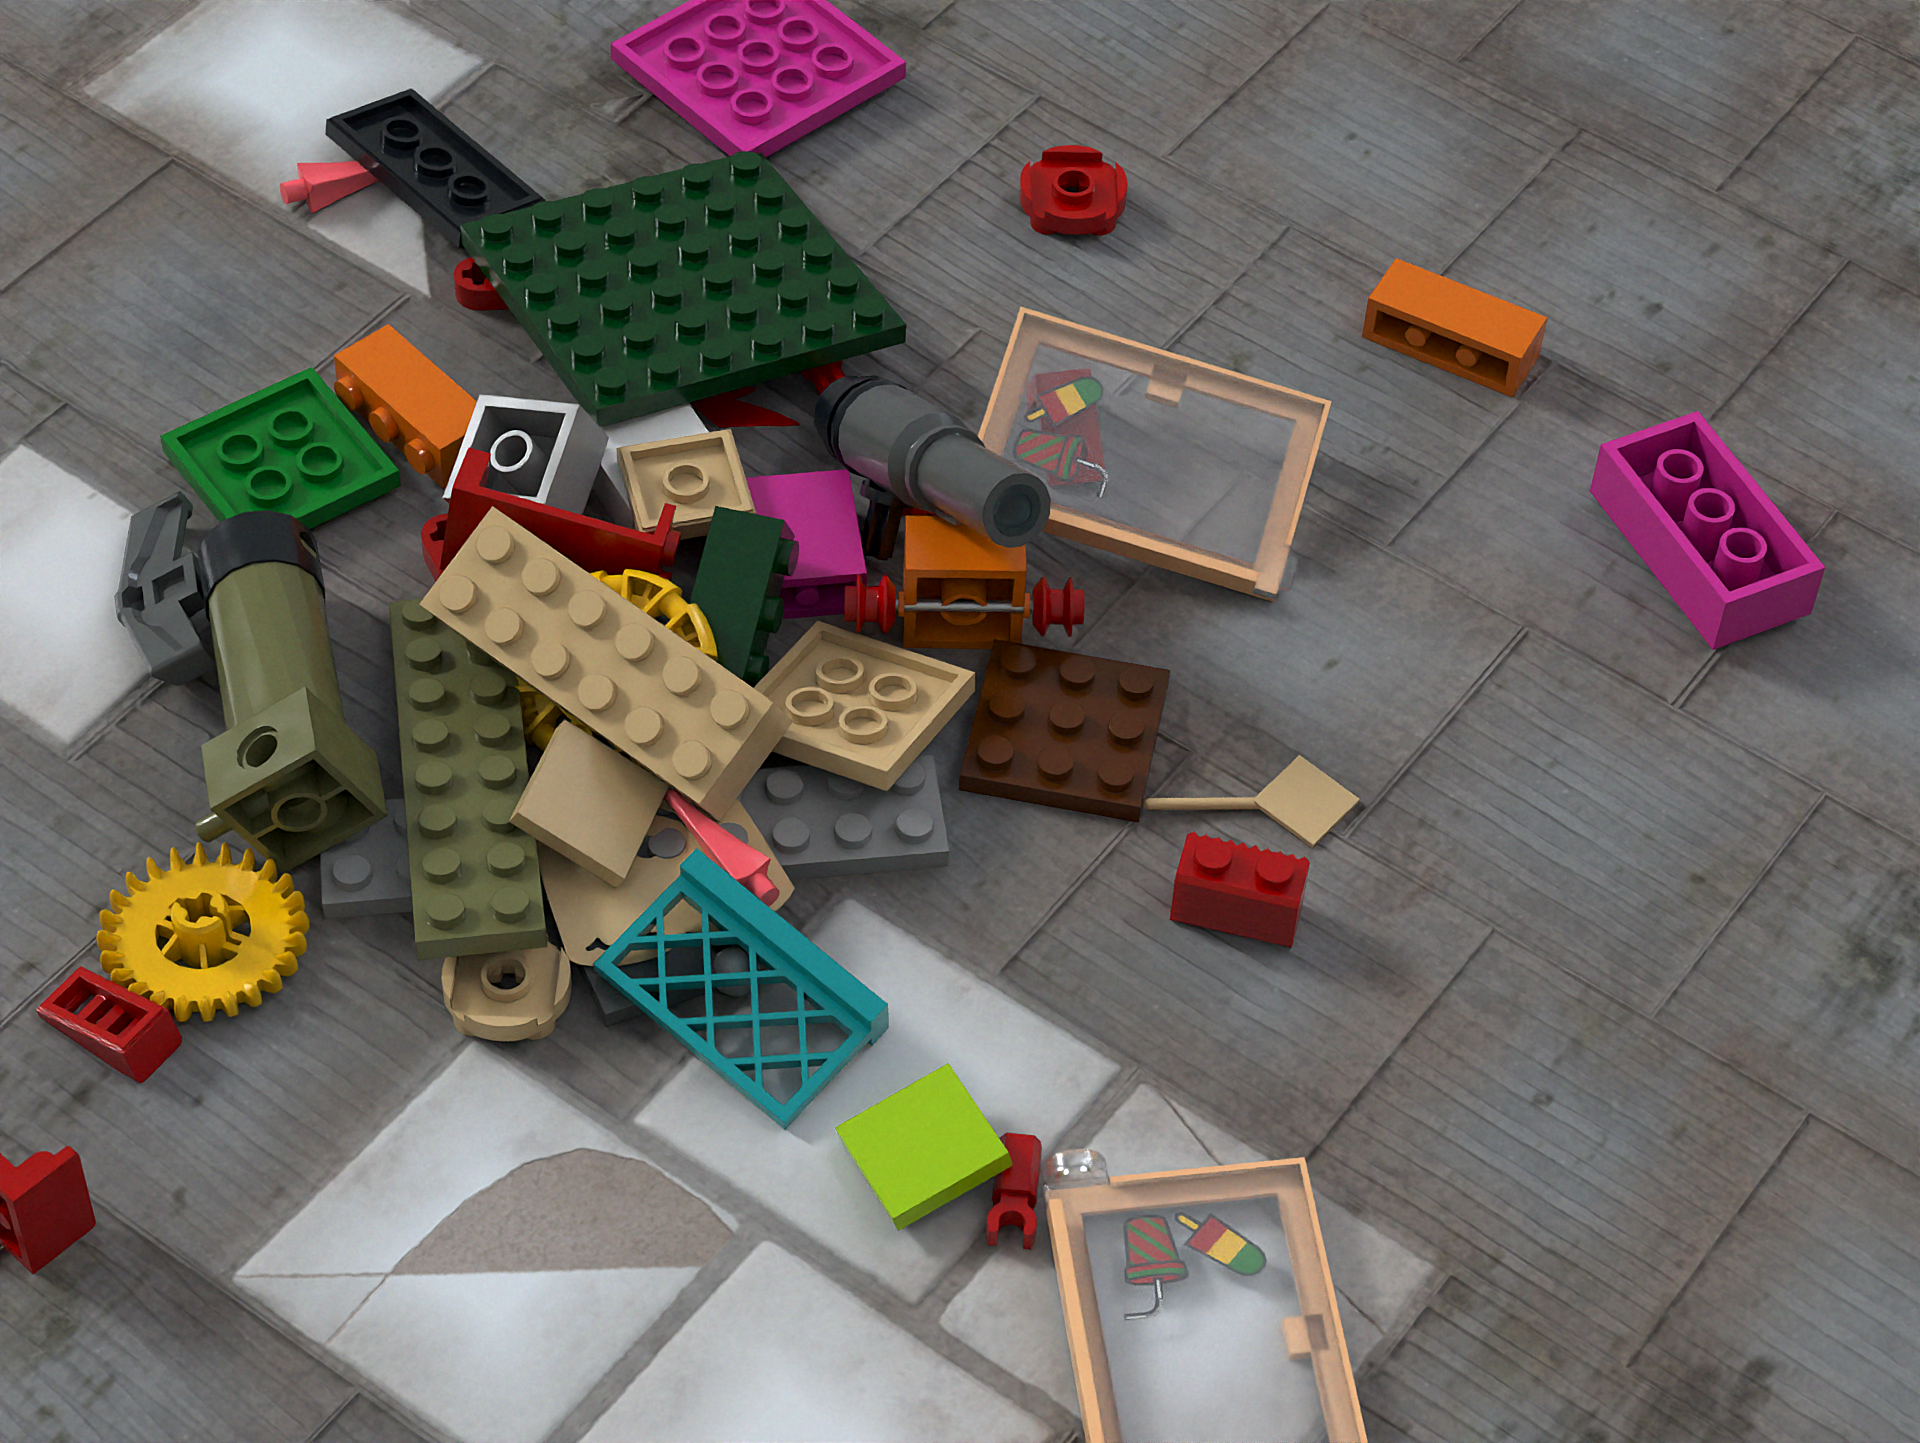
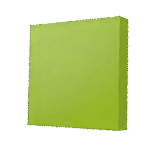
[835,1063,1013,1231]

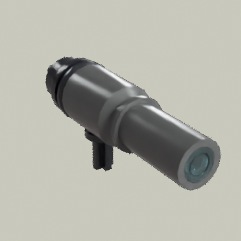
[814,375,1051,561]

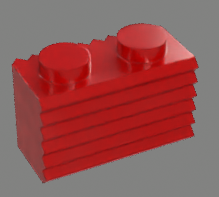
[1170,831,1310,947]

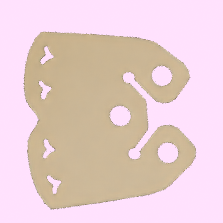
[536,770,795,966]

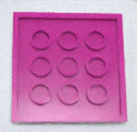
[610,0,906,158]

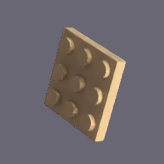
[754,620,975,791]

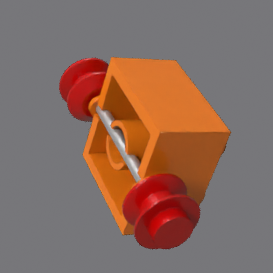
[844,515,1085,649]

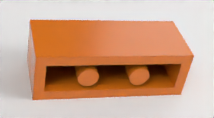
[1362,258,1548,397]
[334,324,477,489]

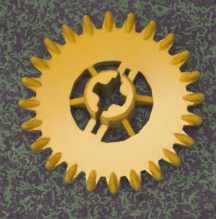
[96,842,310,1022]

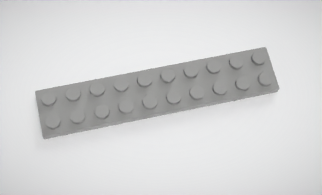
[320,755,949,919]

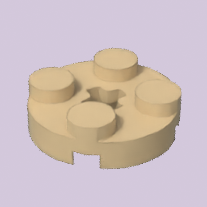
[441,933,572,1041]

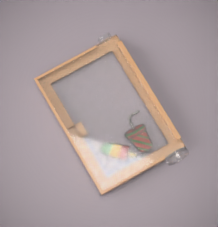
[978,307,1332,602]
[1040,1149,1368,1443]

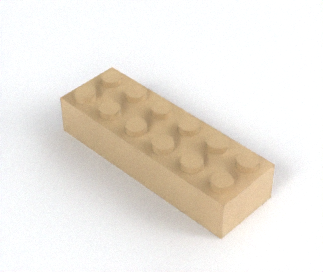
[419,506,793,822]

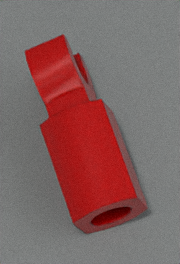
[986,1133,1042,1250]

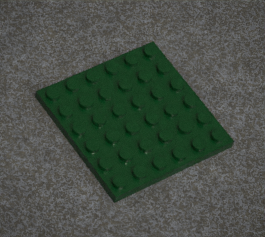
[460,151,906,427]

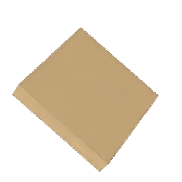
[616,429,756,540]
[509,719,669,888]

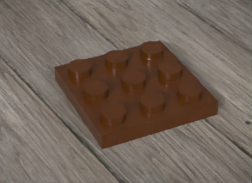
[959,639,1170,823]

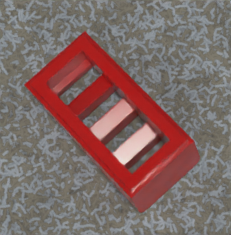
[36,966,182,1083]

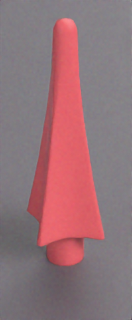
[280,161,379,214]
[664,789,780,907]

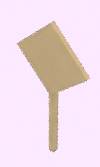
[1143,755,1360,848]

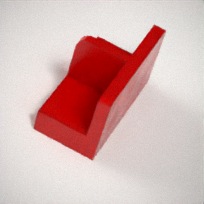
[0,1146,96,1275]

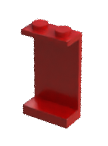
[439,447,682,582]

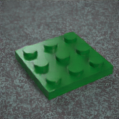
[160,367,401,529]

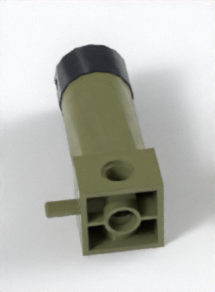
[195,510,388,874]

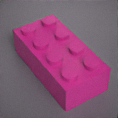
[1590,411,1825,650]

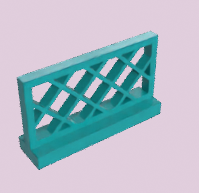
[593,848,889,1130]

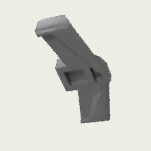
[114,491,216,686]

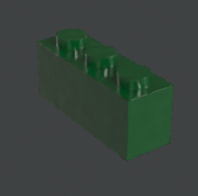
[689,506,799,688]

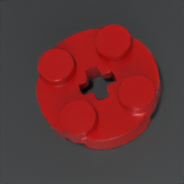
[1019,145,1128,236]

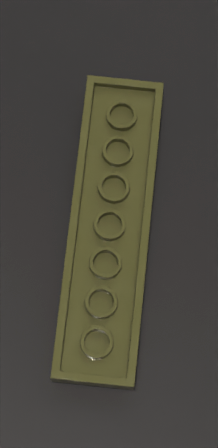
[389,598,547,960]

